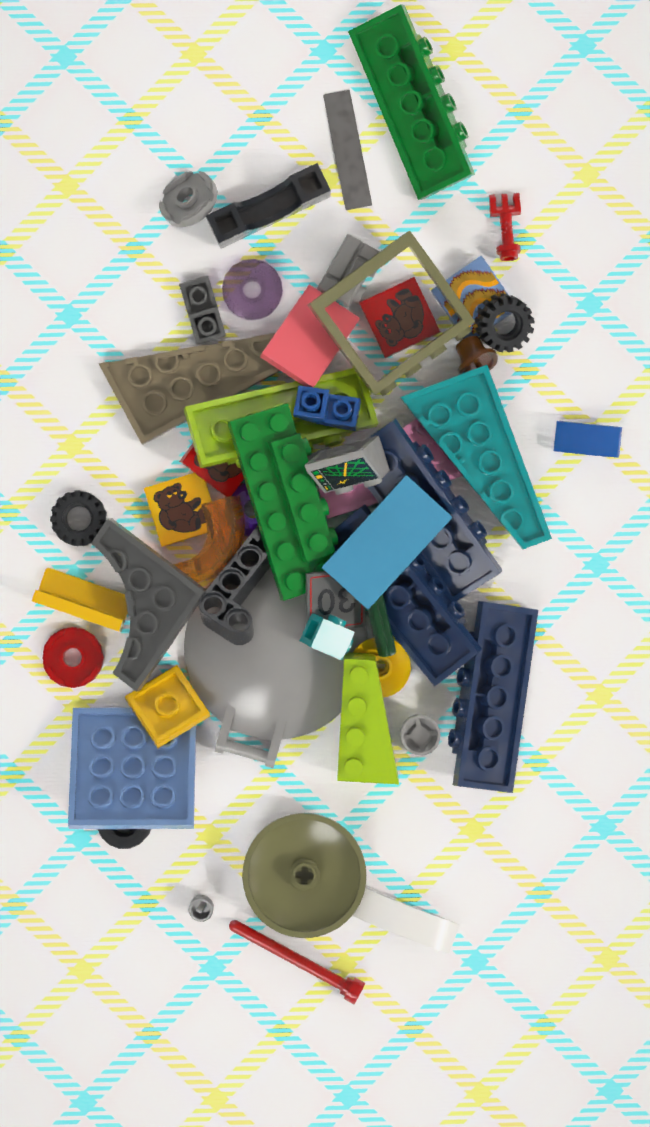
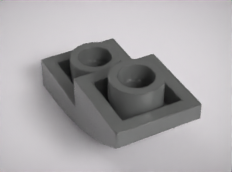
[179,275,226,345]

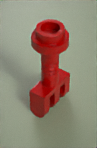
[489,193,521,261]

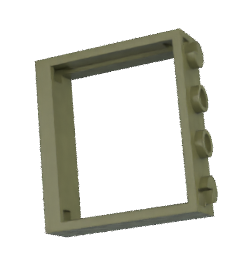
[307,231,475,396]

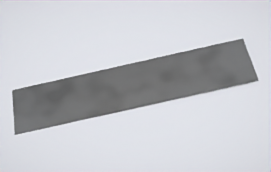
[323,89,372,210]

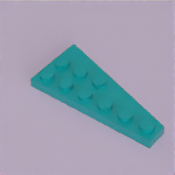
[400,365,552,550]

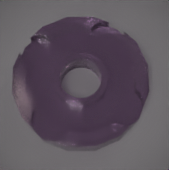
[222,259,283,321]

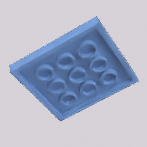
[68,708,196,829]

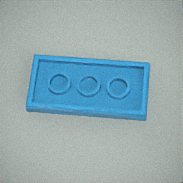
[322,475,452,610]

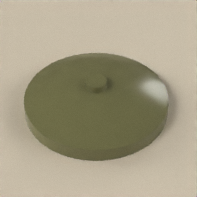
[242,813,366,938]

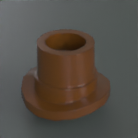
[456,336,498,375]

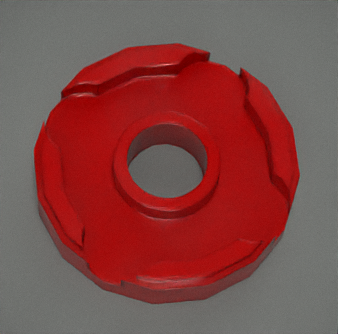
[42,627,104,688]

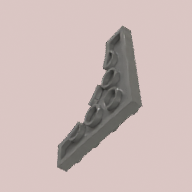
[91,518,206,692]

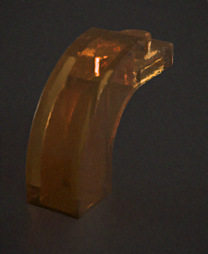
[173,496,245,584]

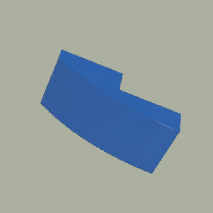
[293,386,361,431]
[553,420,623,458]

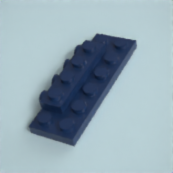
[366,418,503,602]
[333,504,482,687]
[448,601,539,793]

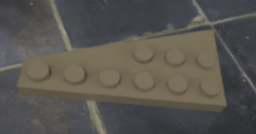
[98,333,280,445]

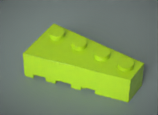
[337,652,399,785]

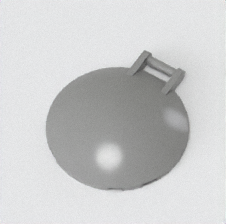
[184,561,368,768]

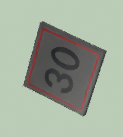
[305,571,366,629]

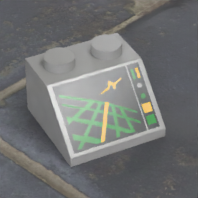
[305,435,390,495]

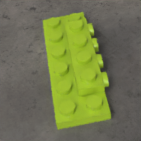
[184,368,379,468]

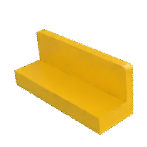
[31,568,128,632]

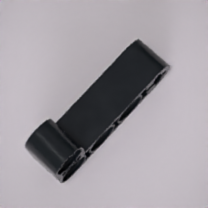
[199,526,270,645]

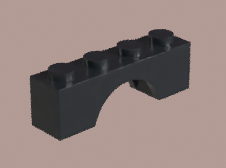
[206,163,331,249]

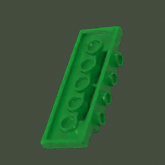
[348,4,475,200]
[227,403,338,601]

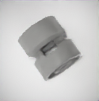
[399,714,441,756]

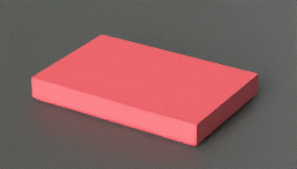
[260,284,360,388]

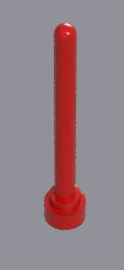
[229,920,366,1005]

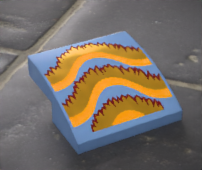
[431,255,512,339]

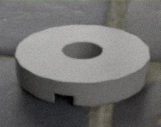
[159,171,218,228]

